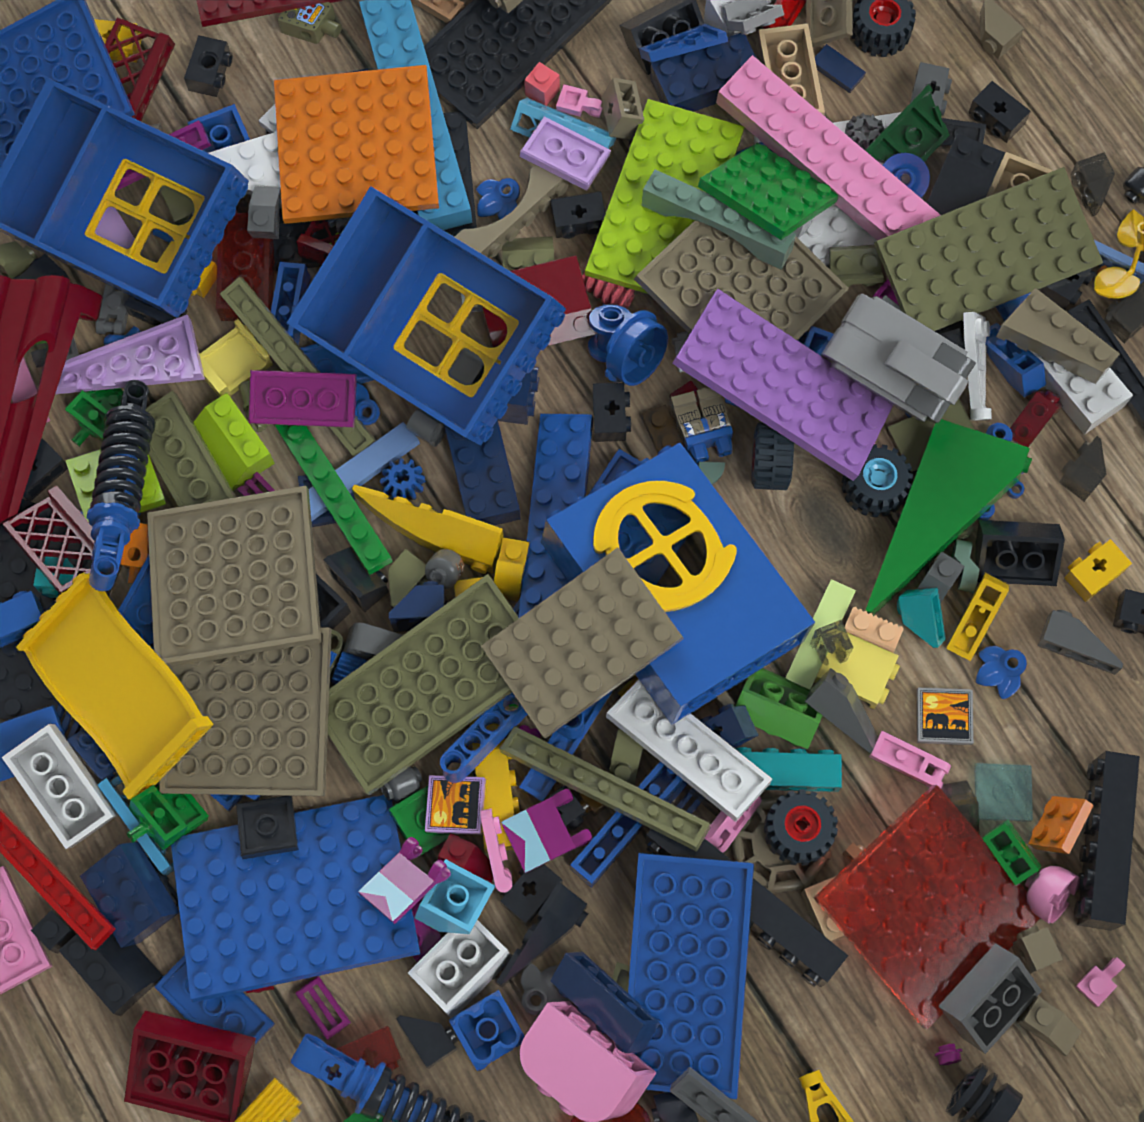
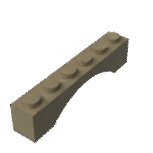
[455,165,569,258]

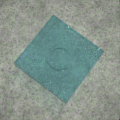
[974,763,1033,822]

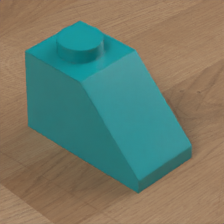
[897,588,946,648]

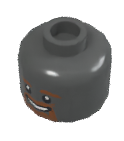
[425,549,464,589]

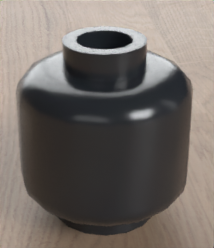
[1123,167,1144,205]

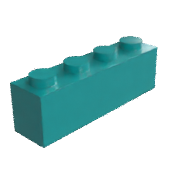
[735,747,842,792]

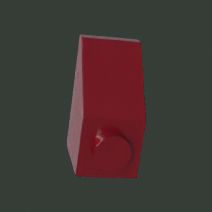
[437,833,494,883]

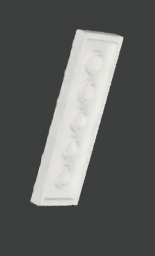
[606,680,772,822]

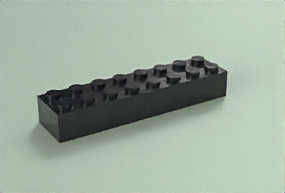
[645,829,849,987]

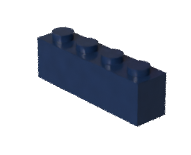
[550,952,660,1053]

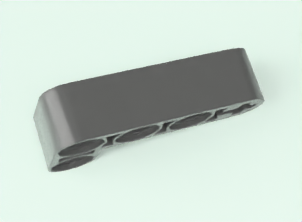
[407,348,484,447]
[343,623,403,660]

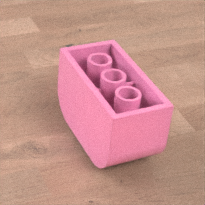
[520,1001,657,1122]

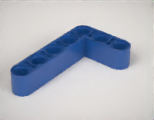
[440,692,585,783]

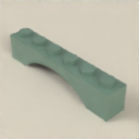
[642,169,796,270]

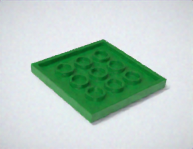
[697,142,838,240]

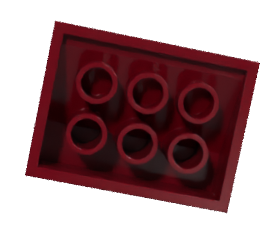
[481,255,597,348]
[124,1010,256,1122]

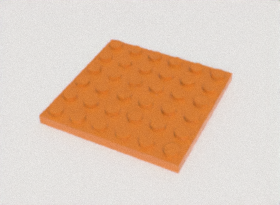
[274,65,439,224]

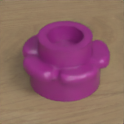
[934,1044,963,1066]

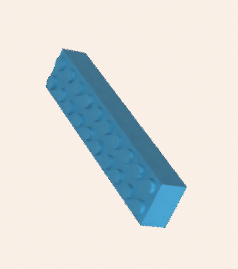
[359,0,473,230]

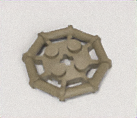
[732,797,832,894]

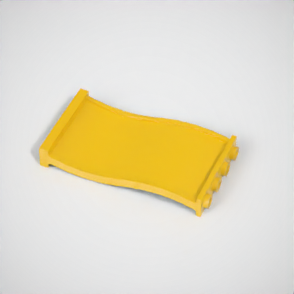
[16,573,214,800]

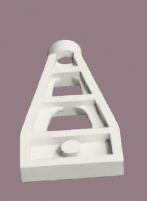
[963,312,992,421]

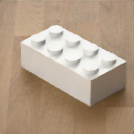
[1029,350,1133,435]
[2,724,119,849]

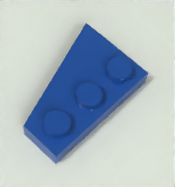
[639,24,728,63]

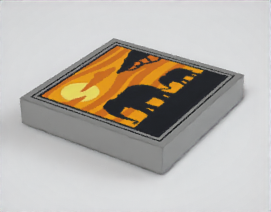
[916,688,974,745]

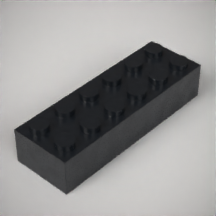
[1074,751,1140,931]

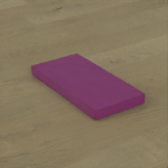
[249,370,357,428]

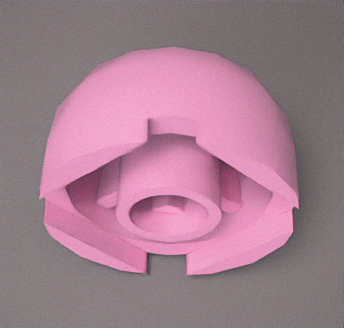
[1025,866,1080,923]

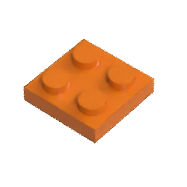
[1028,796,1094,854]

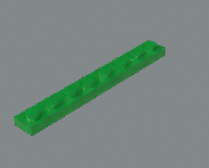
[273,424,393,575]

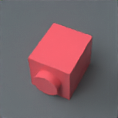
[524,62,560,106]

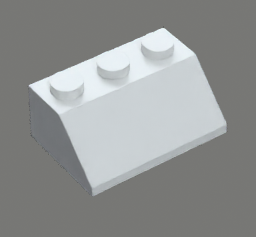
[408,920,512,1018]

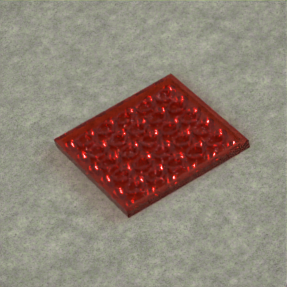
[813,785,1040,1029]

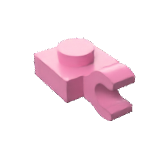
[556,85,603,118]
[1075,957,1125,1007]

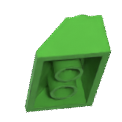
[735,668,822,749]

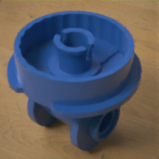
[588,305,668,386]

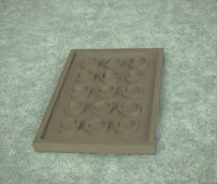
[481,547,684,738]

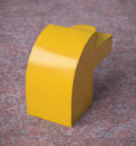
[494,538,530,601]

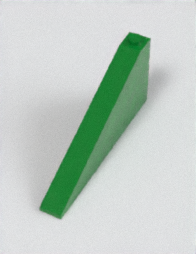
[865,419,1032,616]

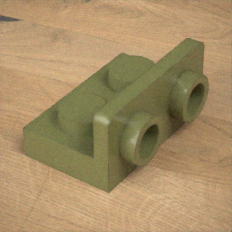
[829,245,884,287]

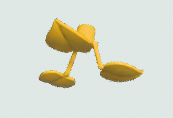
[1094,209,1144,299]

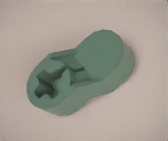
[951,539,980,593]

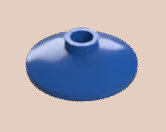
[883,153,930,198]

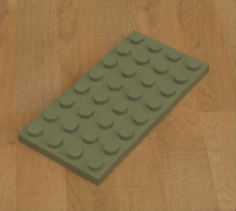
[874,167,1103,331]
[328,574,519,795]

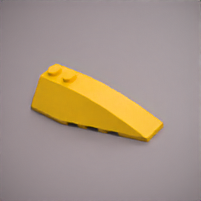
[352,484,504,574]

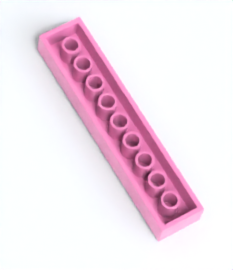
[716,55,941,240]

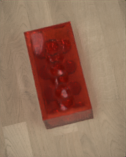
[216,213,274,321]

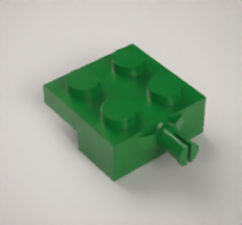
[65,388,123,447]
[127,785,209,850]

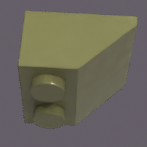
[502,236,554,271]

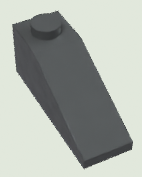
[1038,610,1123,675]
[805,668,878,753]

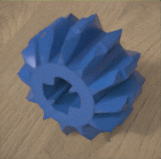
[380,458,426,500]

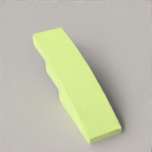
[786,579,856,689]

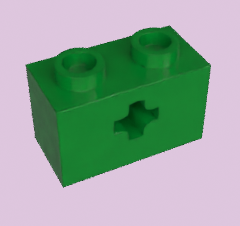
[982,819,1041,886]

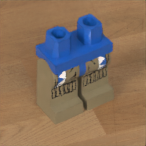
[670,387,733,464]

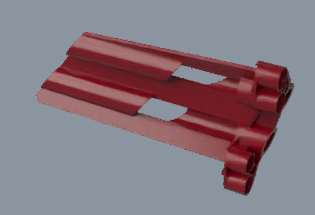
[0,275,103,524]

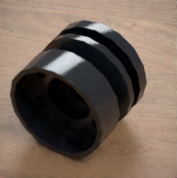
[945,1063,1023,1122]

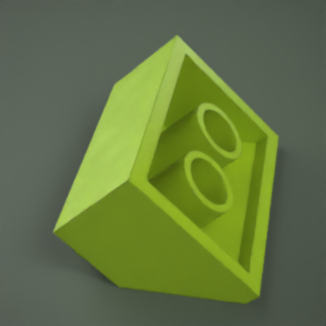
[193,393,275,491]

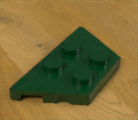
[865,84,949,163]

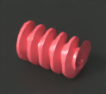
[582,272,635,309]

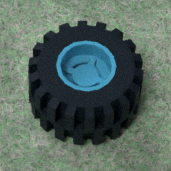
[842,444,913,517]

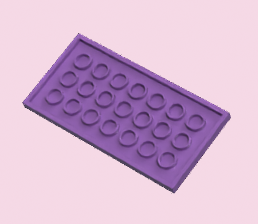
[672,289,893,481]

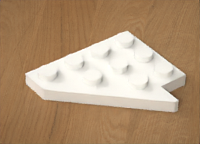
[209,132,282,208]

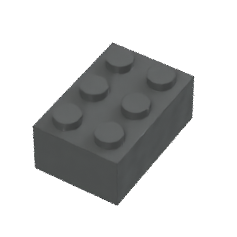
[939,943,1042,1054]

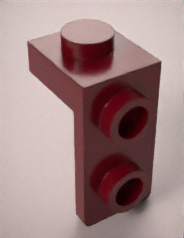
[1010,389,1063,447]

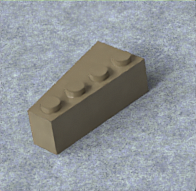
[996,288,1120,384]

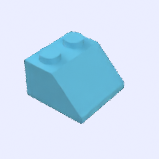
[415,859,495,934]

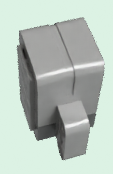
[821,294,976,423]

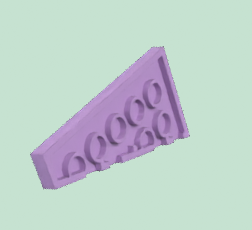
[42,315,205,394]

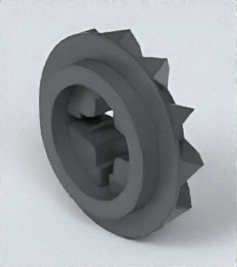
[845,113,886,150]

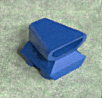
[449,990,525,1071]

